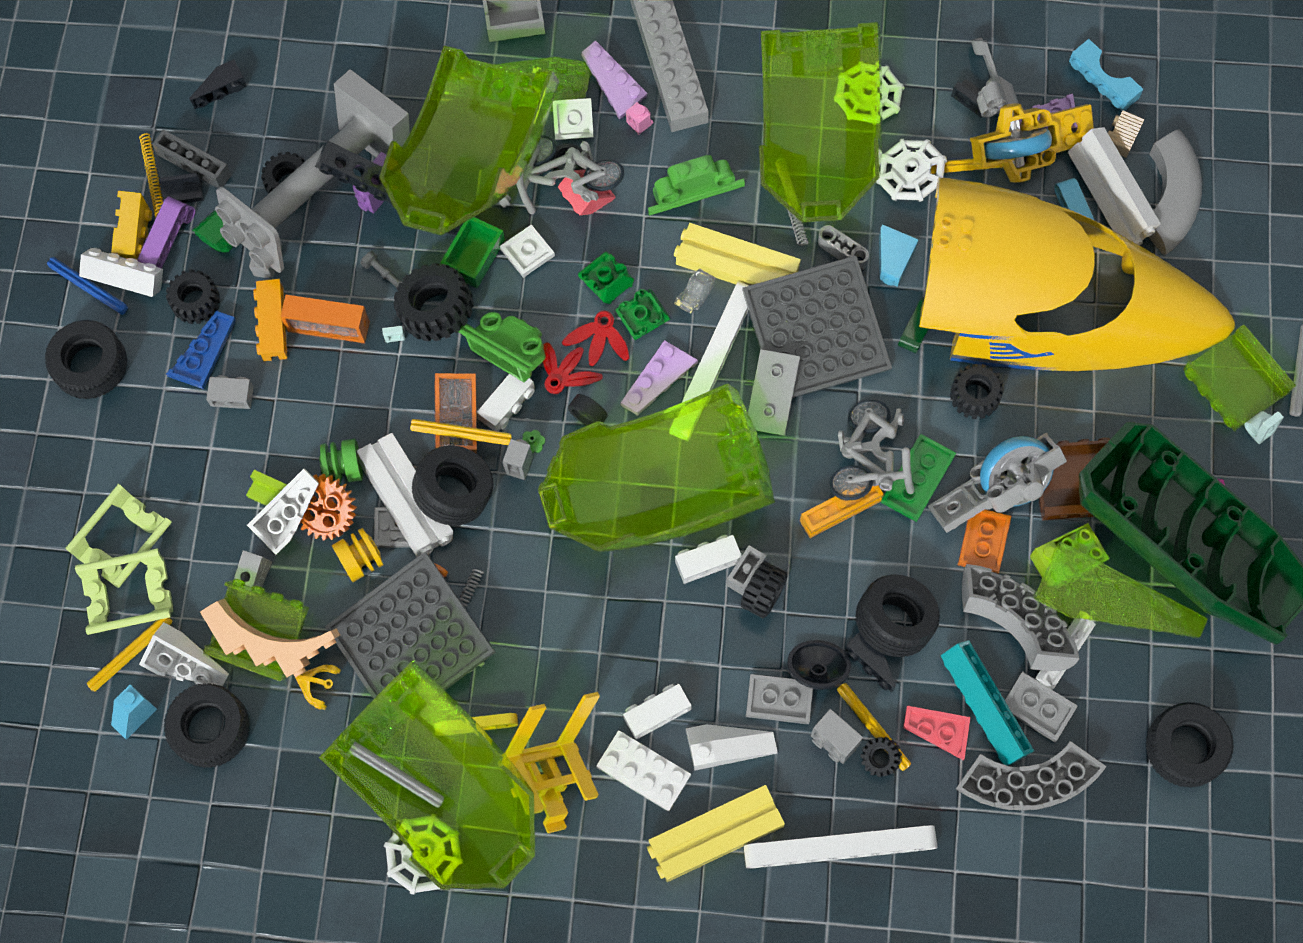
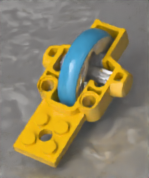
[970,103,1094,183]

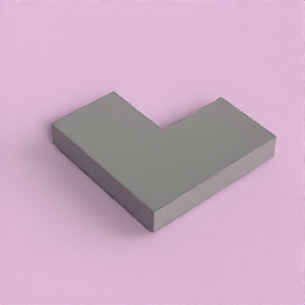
[374,507,410,548]

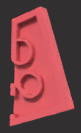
[903,706,970,760]

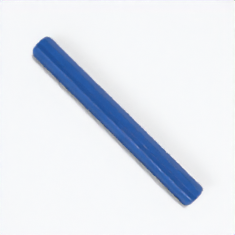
[47,257,128,315]

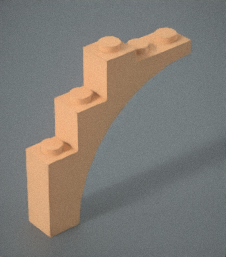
[200,599,340,677]

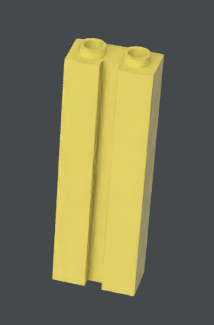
[674,223,801,285]
[647,785,785,882]

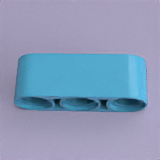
[1054,178,1094,220]

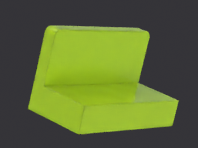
[246,470,287,506]

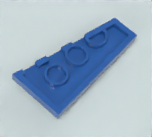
[166,311,236,389]

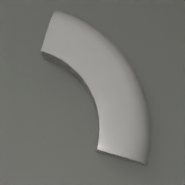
[1149,129,1202,256]
[962,564,1079,671]
[956,741,1106,811]

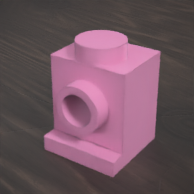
[626,102,653,135]

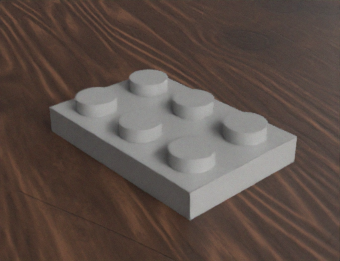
[1005,672,1077,742]
[746,674,813,724]

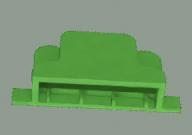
[648,155,745,216]
[458,312,546,382]

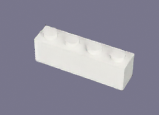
[79,248,163,297]

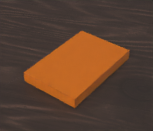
[958,509,1011,574]

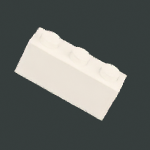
[477,374,535,432]
[675,535,742,584]
[623,684,691,740]

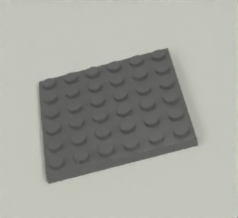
[742,256,892,398]
[325,552,496,728]

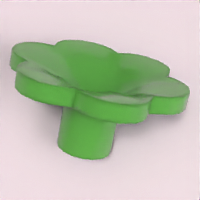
[522,430,545,453]

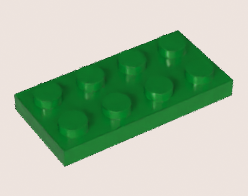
[881,434,956,522]

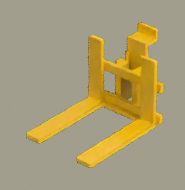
[500,692,600,833]

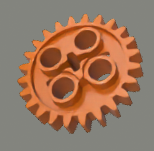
[300,474,357,540]

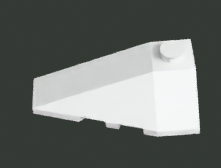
[247,468,319,554]
[139,622,229,687]
[686,724,778,770]

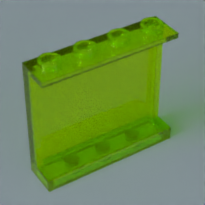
[1183,324,1296,431]
[203,579,309,681]

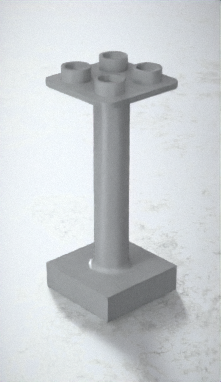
[215,69,411,273]

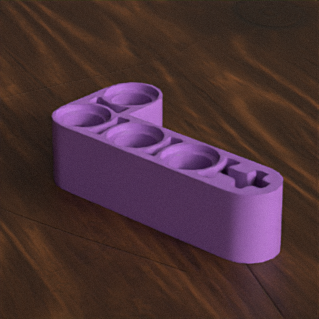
[137,197,195,268]

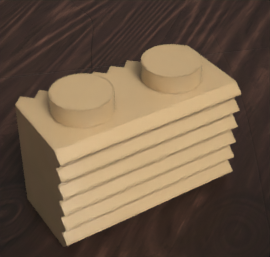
[1108,110,1144,158]

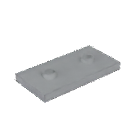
[745,349,801,436]

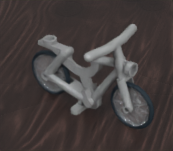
[514,135,624,214]
[829,400,915,500]

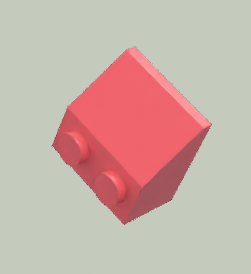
[558,170,616,215]

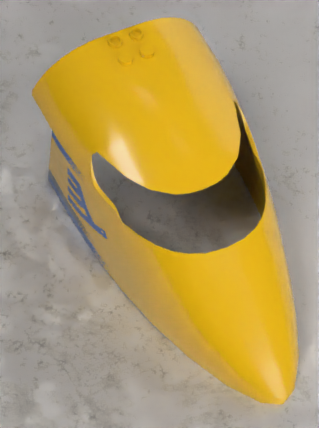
[919,177,1235,371]

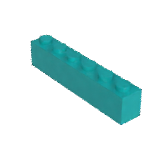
[941,640,1034,766]

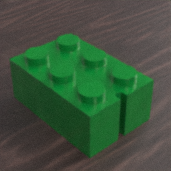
[440,215,505,288]

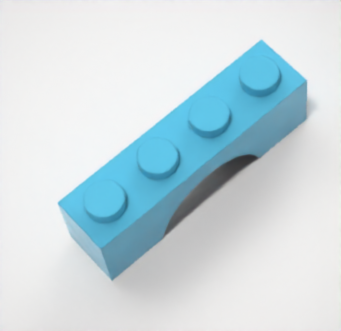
[1069,39,1143,111]

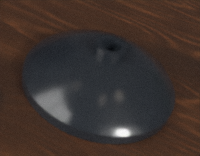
[787,640,851,690]

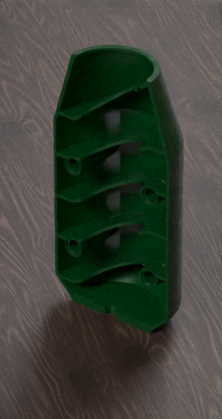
[1078,422,1303,645]

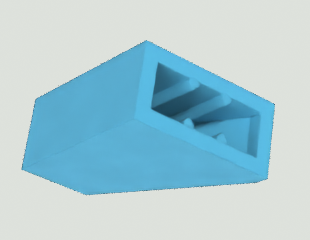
[879,224,918,287]
[111,685,157,740]

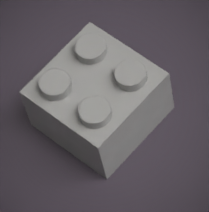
[811,709,863,764]

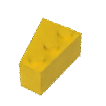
[111,191,152,260]

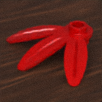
[562,311,629,366]
[543,342,603,394]

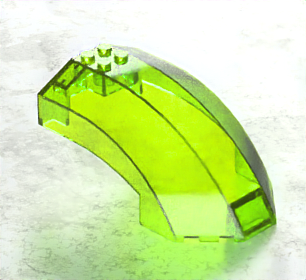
[759,22,883,222]
[379,46,559,236]
[538,384,775,552]
[319,660,535,890]

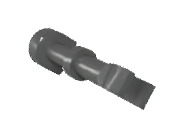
[360,251,402,289]

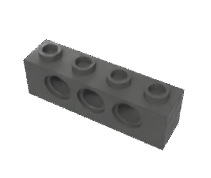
[152,130,232,188]

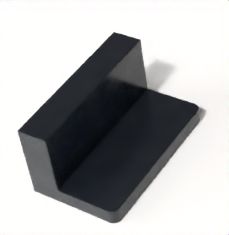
[951,80,982,118]
[159,173,204,203]

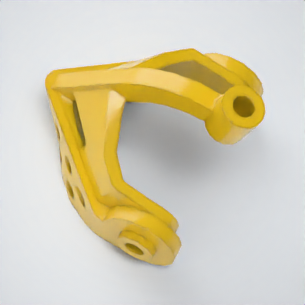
[295,665,341,710]

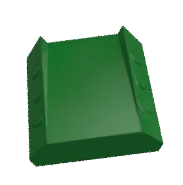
[192,210,233,253]
[578,252,634,304]
[615,289,671,340]

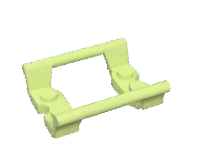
[65,484,172,588]
[75,548,173,635]

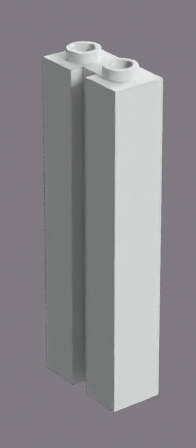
[1068,127,1161,246]
[356,433,453,557]

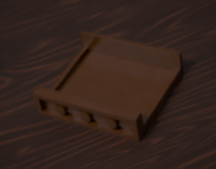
[1039,438,1110,521]

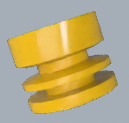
[331,528,383,582]

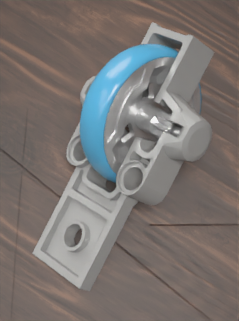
[928,432,1067,533]

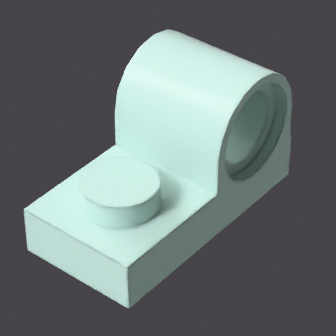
[1245,411,1284,444]

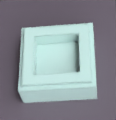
[382,326,405,343]

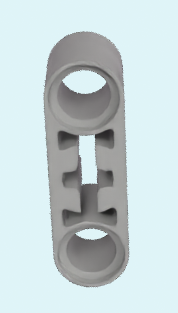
[818,225,869,271]

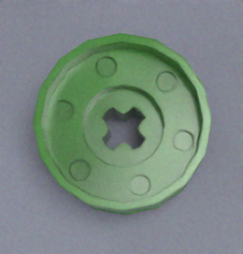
[319,438,363,484]

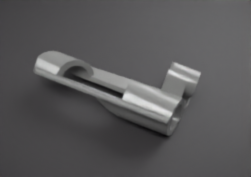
[970,38,1019,117]

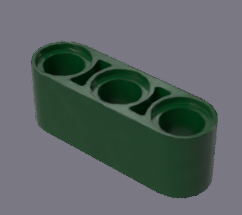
[898,297,929,354]

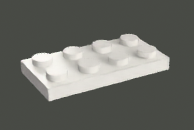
[596,730,691,812]

